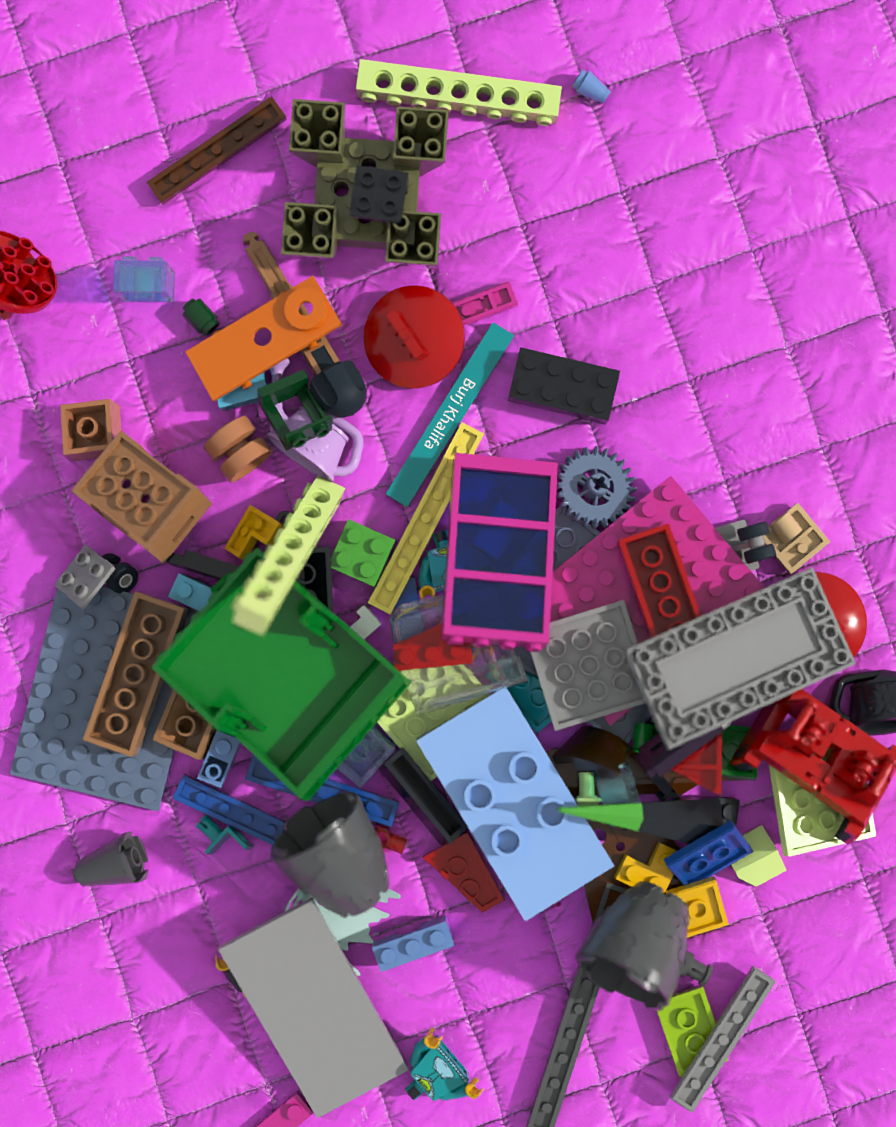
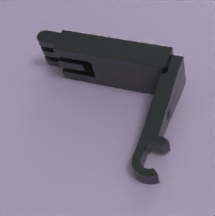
[167,511,293,580]
[635,726,724,801]

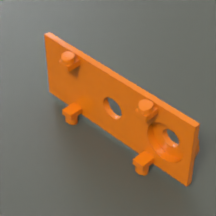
[185,275,342,402]

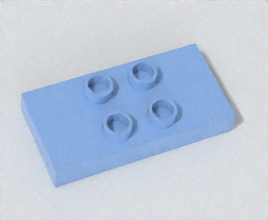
[416,686,614,921]

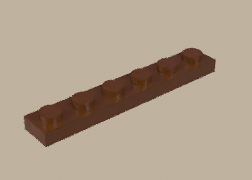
[147,96,287,205]

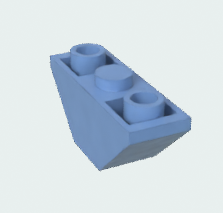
[197,730,242,788]

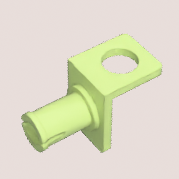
[574,772,602,821]

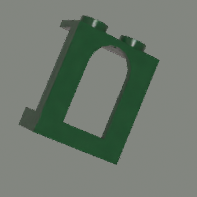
[257,369,333,450]

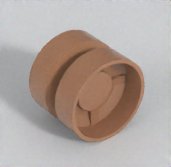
[203,416,273,483]

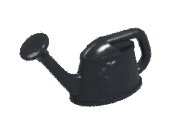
[830,669,896,736]

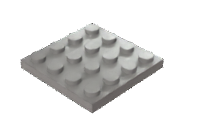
[524,600,646,731]

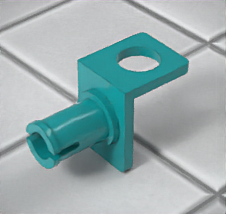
[196,815,254,855]

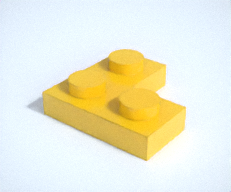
[224,505,285,560]
[614,842,677,894]

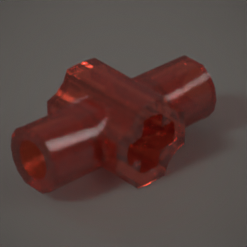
[373,824,408,854]

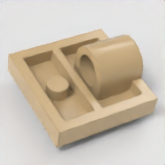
[763,503,830,575]

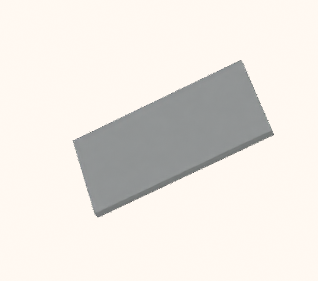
[623,567,856,749]
[218,897,409,1118]

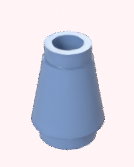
[571,69,611,104]

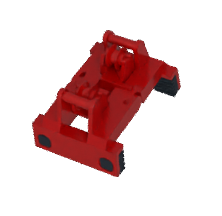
[729,688,896,845]

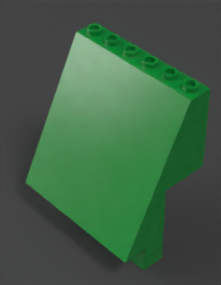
[151,548,412,801]

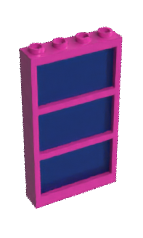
[441,453,558,652]

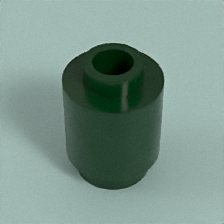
[182,298,220,337]

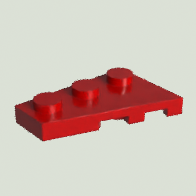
[422,831,505,913]

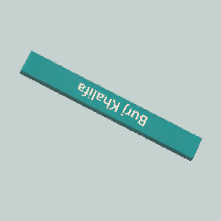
[386,322,514,508]

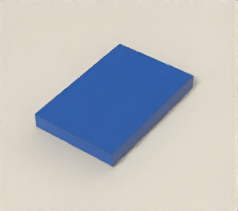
[664,820,754,885]

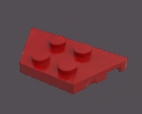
[671,726,722,795]

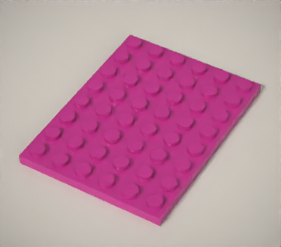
[512,476,765,726]

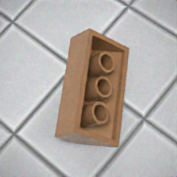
[153,689,217,760]

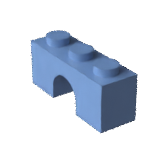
[372,915,454,972]

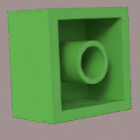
[331,519,396,587]

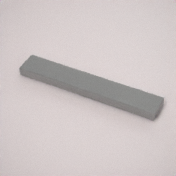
[669,965,776,1113]

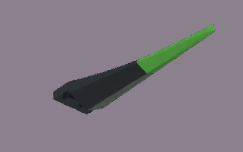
[557,796,740,844]

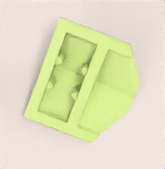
[732,825,786,887]

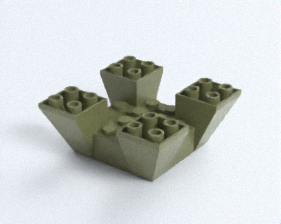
[281,99,449,266]

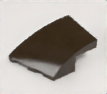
[552,726,631,779]

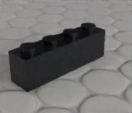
[377,747,468,846]

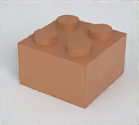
[60,399,122,461]

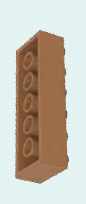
[83,591,189,757]

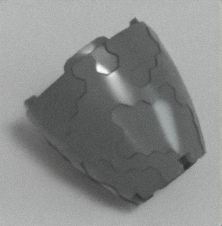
[270,790,390,918]
[576,881,689,1011]

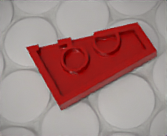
[393,612,473,671]

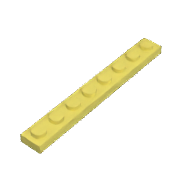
[368,422,484,615]

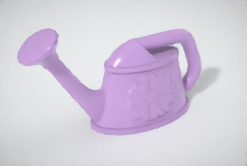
[265,359,363,482]

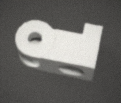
[351,605,383,639]

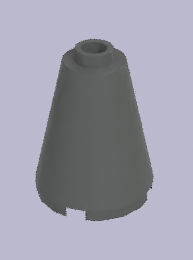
[73,831,148,886]

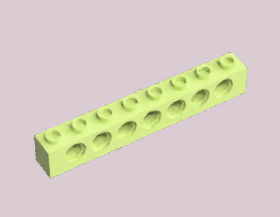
[356,59,562,126]
[232,475,345,636]

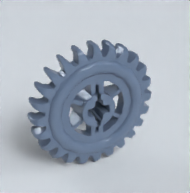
[556,446,637,529]

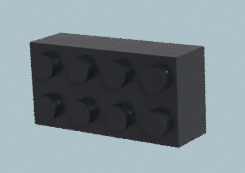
[507,347,620,424]

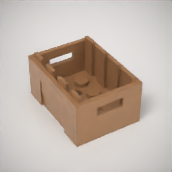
[71,431,212,564]

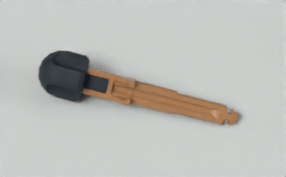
[243,231,367,418]

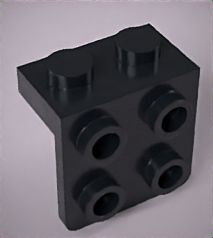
[350,166,409,223]

